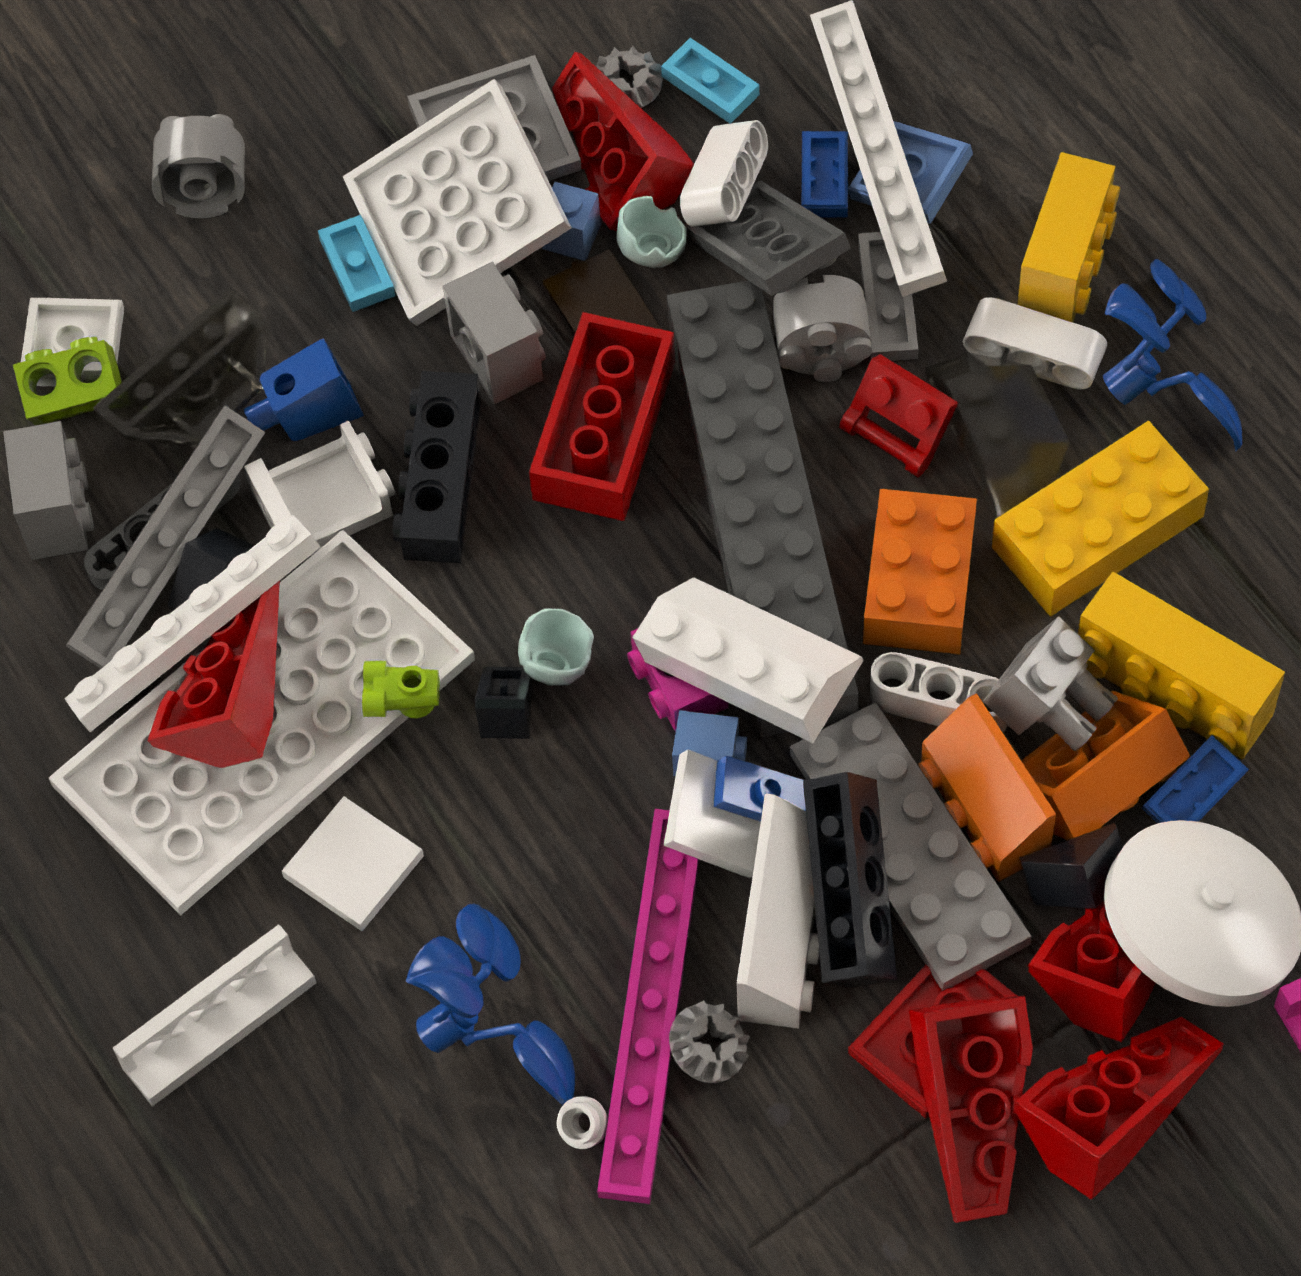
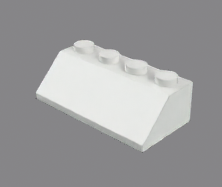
[633,577,863,743]
[737,794,819,1029]

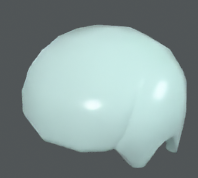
[616,196,686,268]
[518,609,594,686]

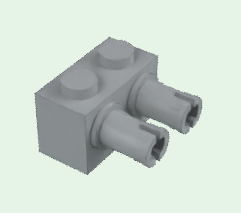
[982,616,1118,751]

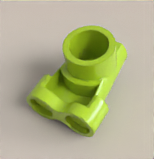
[362,661,440,718]

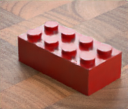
[529,312,676,521]

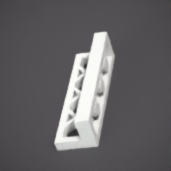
[113,924,316,1107]

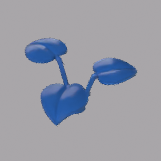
[1103,259,1242,451]
[406,904,575,1106]

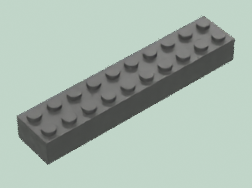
[667,280,858,737]

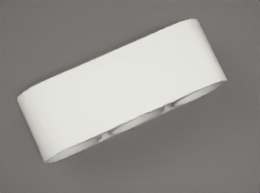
[680,120,768,227]
[962,297,1107,389]
[870,652,1008,732]

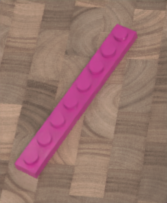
[597,809,700,1204]

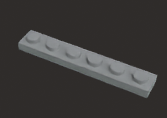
[66,406,265,669]

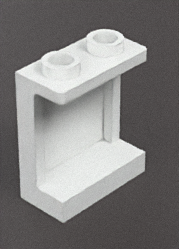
[244,421,395,550]

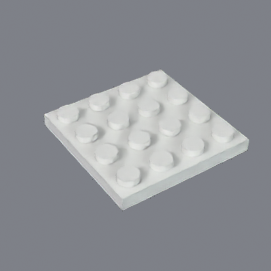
[343,79,572,326]

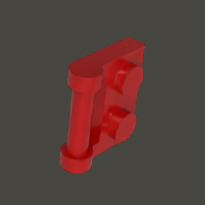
[839,354,959,478]

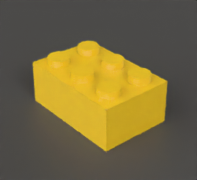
[1017,152,1120,322]

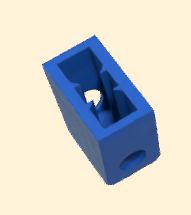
[244,338,364,441]

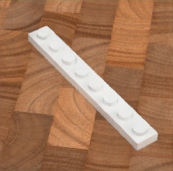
[810,0,947,297]

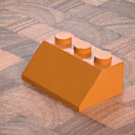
[1021,690,1191,840]
[918,693,1056,882]

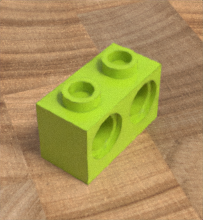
[13,337,126,425]

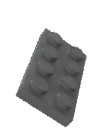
[685,180,851,296]

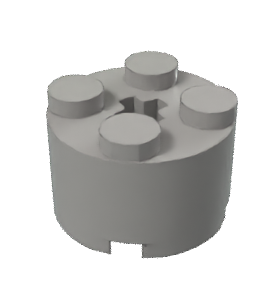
[152,114,245,218]
[773,275,873,382]

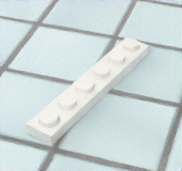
[64,515,321,732]

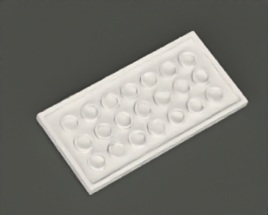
[49,530,475,915]

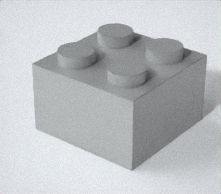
[443,261,546,405]
[3,421,94,560]

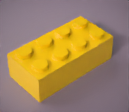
[992,421,1209,617]
[1078,571,1285,760]

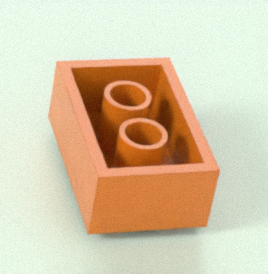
[863,489,977,654]

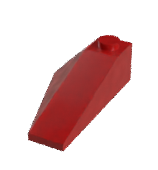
[552,52,695,231]
[147,581,280,768]
[1029,900,1156,1042]
[909,996,1033,1223]
[1014,1017,1224,1200]

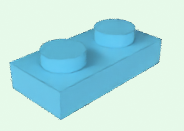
[661,38,760,124]
[318,215,395,312]

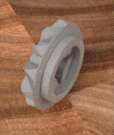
[596,46,663,108]
[669,1001,750,1083]

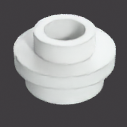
[557,1096,608,1149]

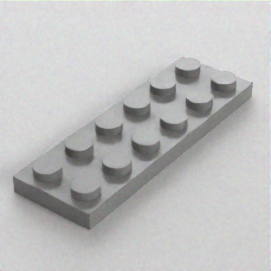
[790,702,1031,991]

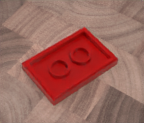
[848,965,1027,1118]

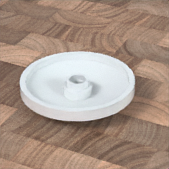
[1104,820,1301,1007]

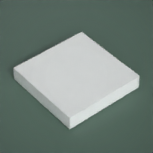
[21,298,124,386]
[664,749,761,878]
[282,796,424,931]

